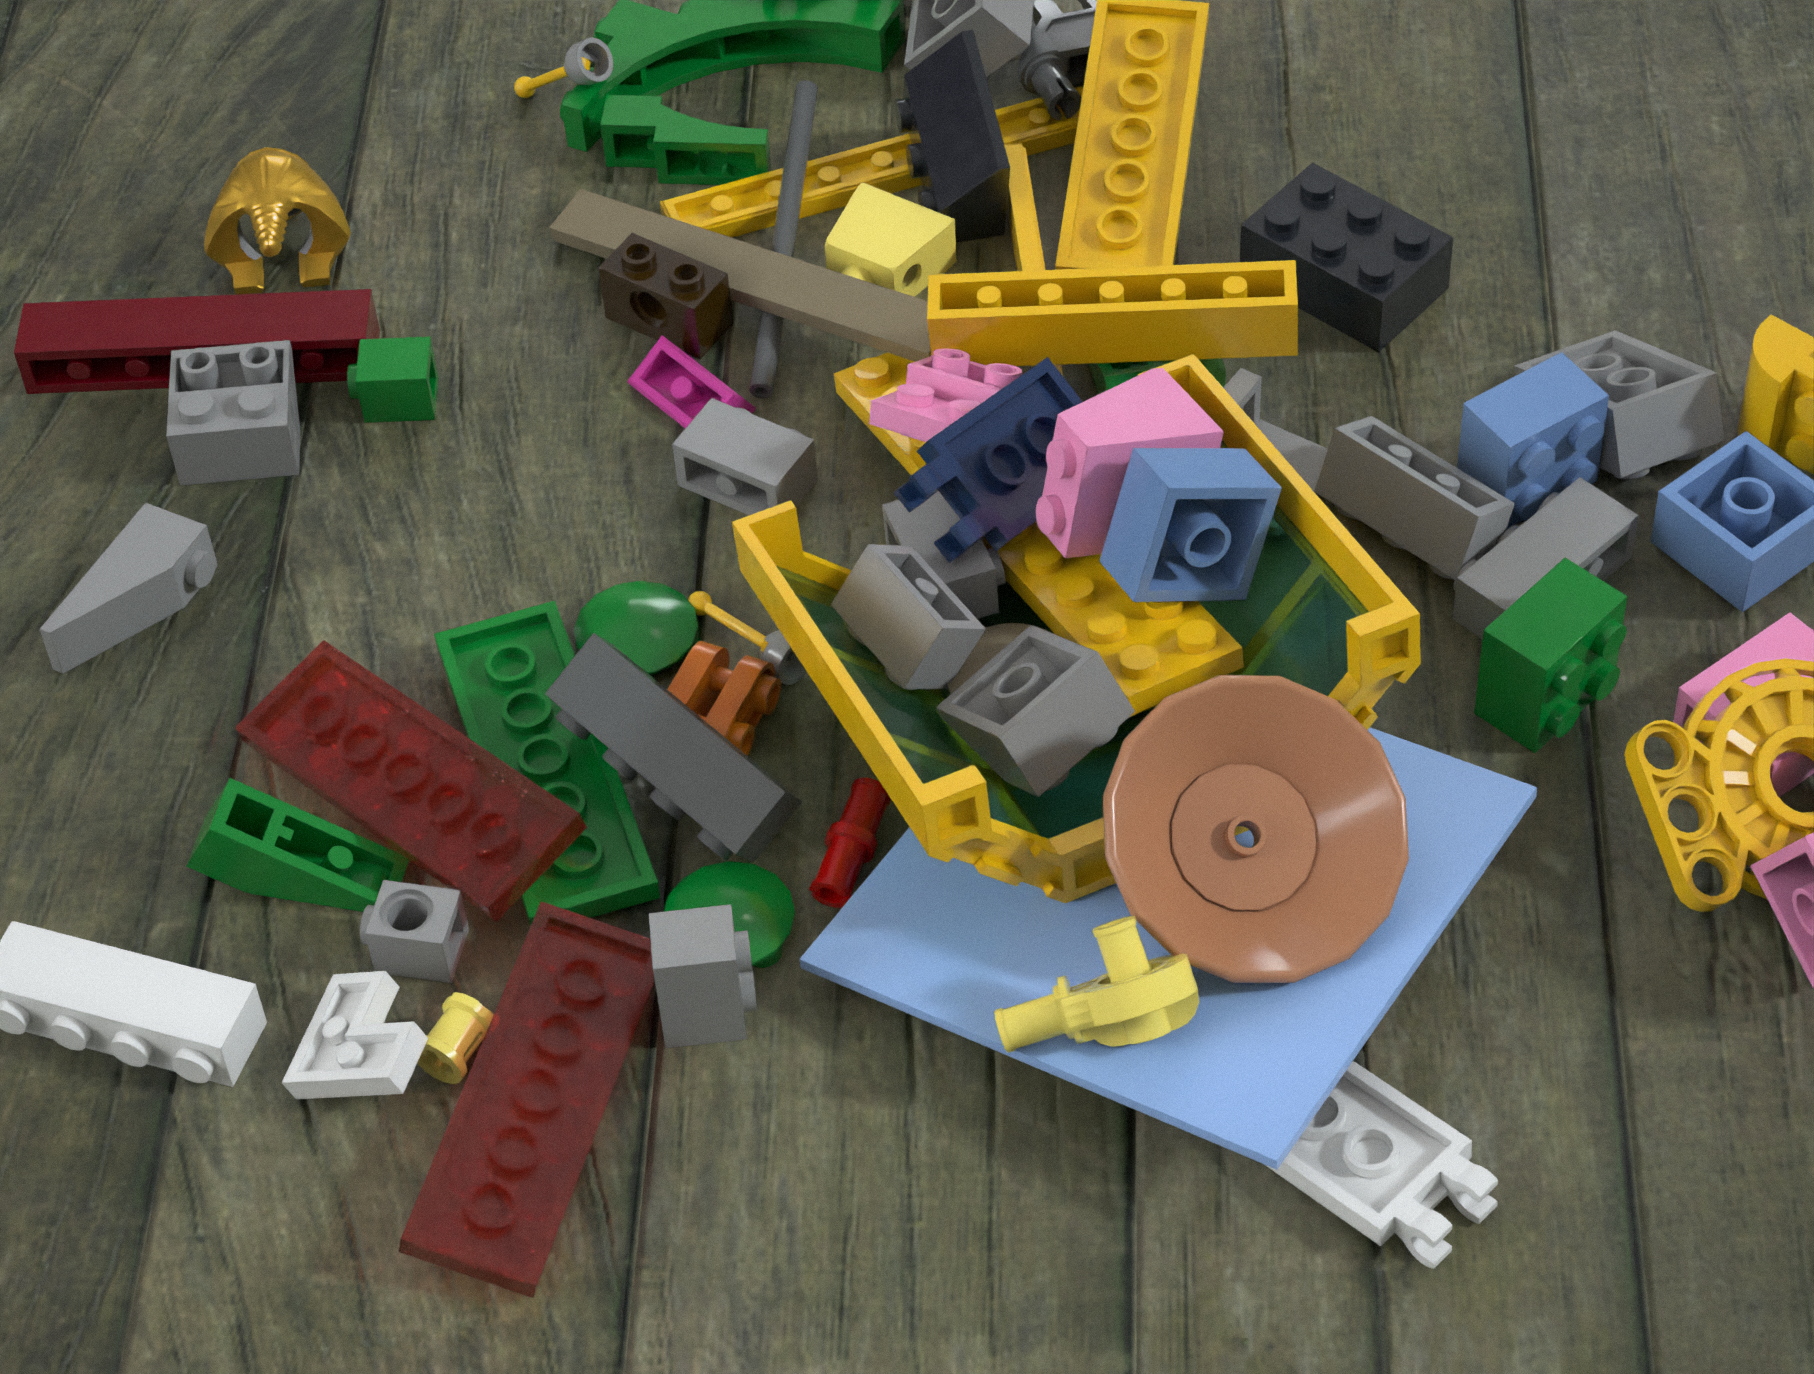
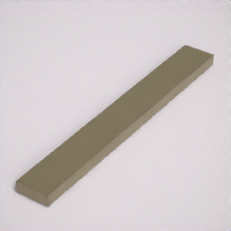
[549,189,931,362]

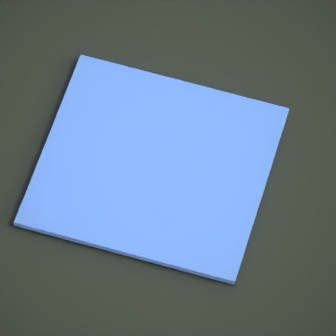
[799,705,1537,1170]

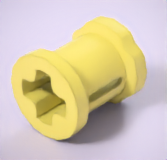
[417,992,499,1084]

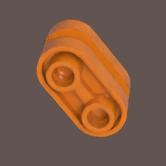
[667,641,781,756]

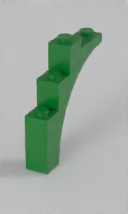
[560,0,906,152]

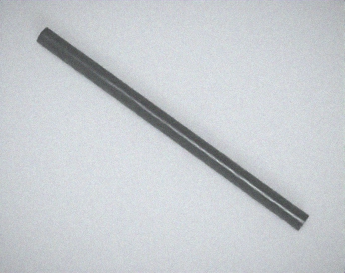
[749,80,818,399]

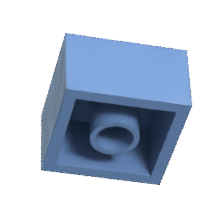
[1457,352,1609,529]
[1650,431,1814,612]
[1099,448,1282,602]

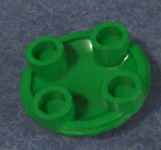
[574,581,700,677]
[664,861,795,968]

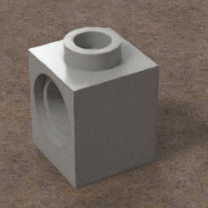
[360,880,469,983]

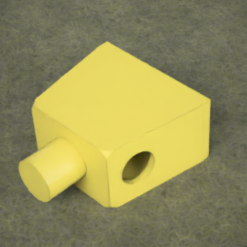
[825,182,957,297]

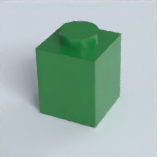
[347,336,439,423]

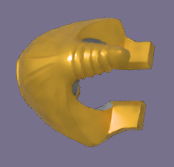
[204,147,351,294]

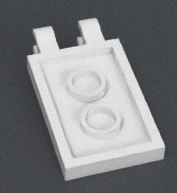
[1265,1061,1498,1269]

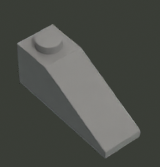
[40,503,218,673]

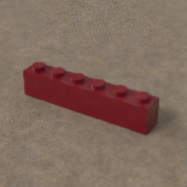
[14,289,380,394]

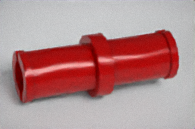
[809,778,892,908]

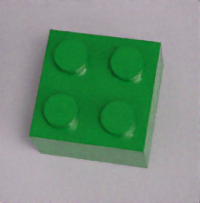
[1474,557,1628,753]

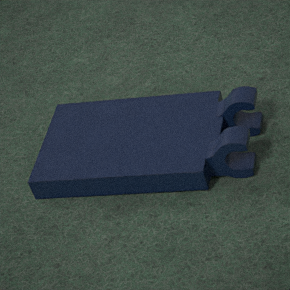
[894,357,1083,563]

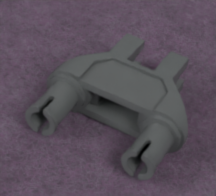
[1018,0,1097,120]

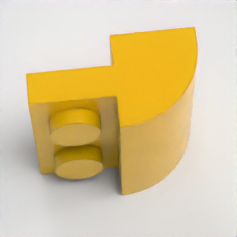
[1737,314,1814,475]

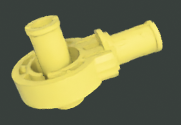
[994,916,1199,1053]

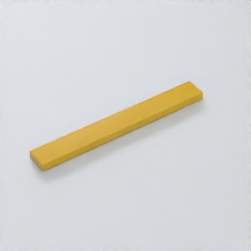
[660,86,1083,238]

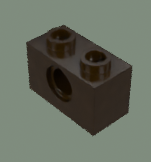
[598,233,733,359]

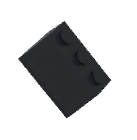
[895,30,1010,243]

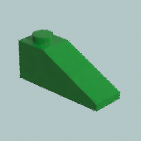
[186,778,410,912]

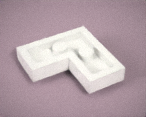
[282,971,428,1099]

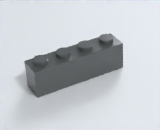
[545,633,802,863]

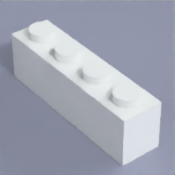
[0,921,267,1087]

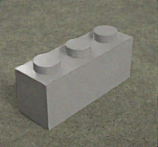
[1314,416,1515,580]
[1453,477,1639,639]

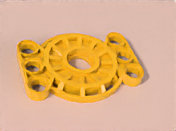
[1624,658,1814,912]

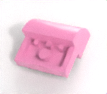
[869,348,1022,442]

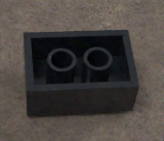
[1240,162,1453,353]

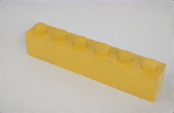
[927,260,1298,366]

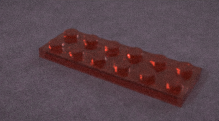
[235,640,587,922]
[399,901,655,1298]

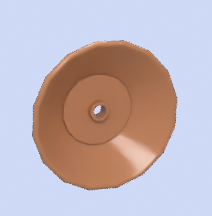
[1103,675,1409,983]

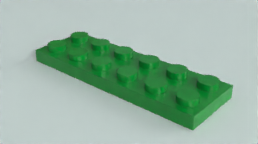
[434,600,660,935]

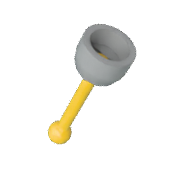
[514,37,613,98]
[688,591,807,685]

